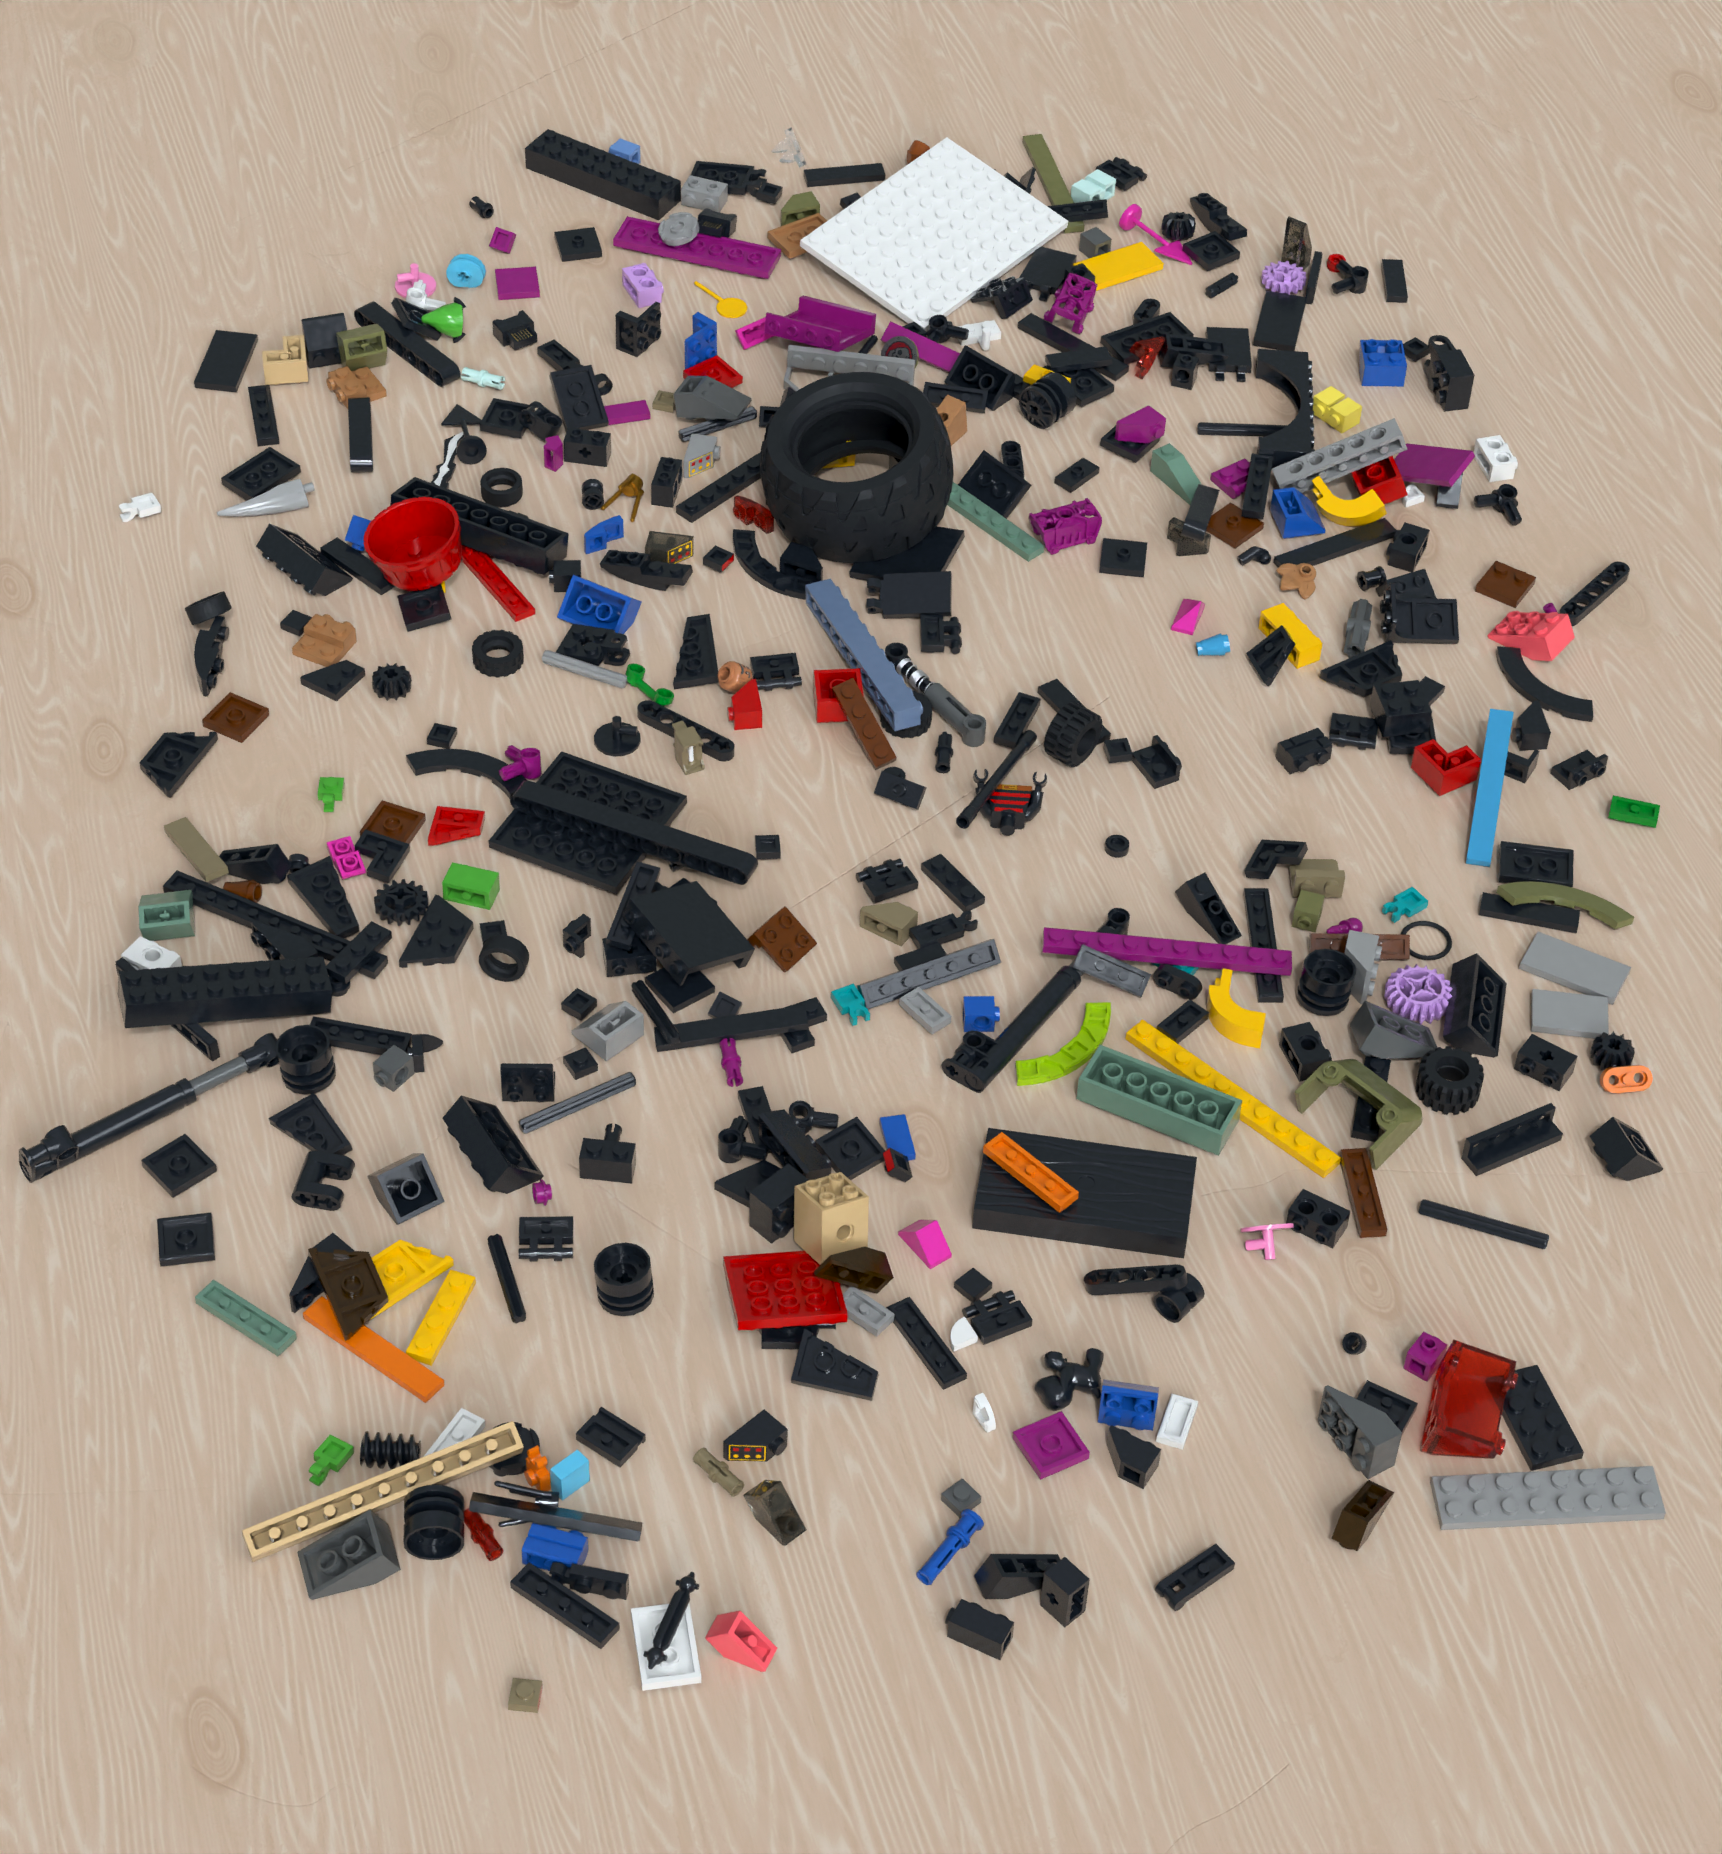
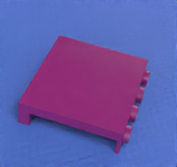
[765,295,876,352]

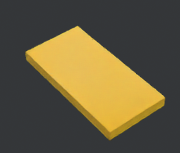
[1073,242,1164,291]

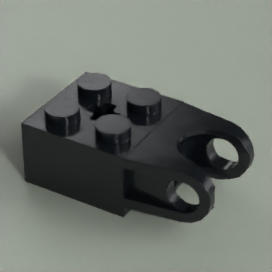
[1424,335,1475,412]

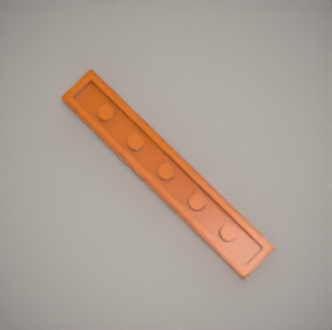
[303,1296,444,1403]

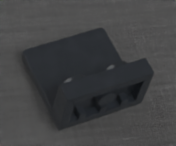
[971,276,1033,319]
[615,302,662,357]
[1376,569,1437,599]
[500,1063,556,1102]

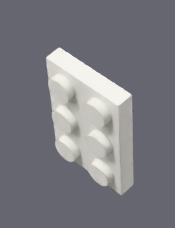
[631,1604,701,1691]

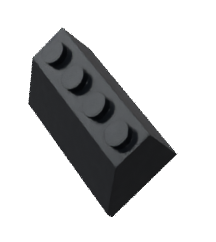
[256,523,353,596]
[1443,953,1507,1058]
[442,1095,544,1194]

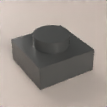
[941,1478,982,1518]

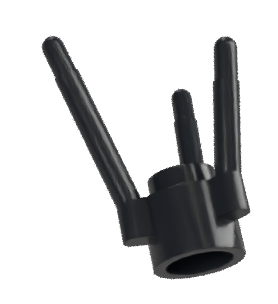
[494,1481,559,1527]

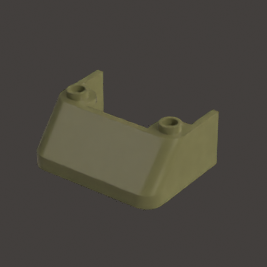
[1295,1059,1423,1170]

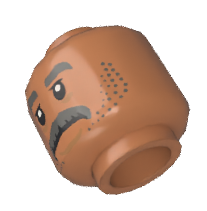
[718,661,752,694]

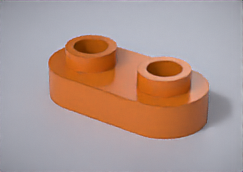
[1600,1065,1653,1093]

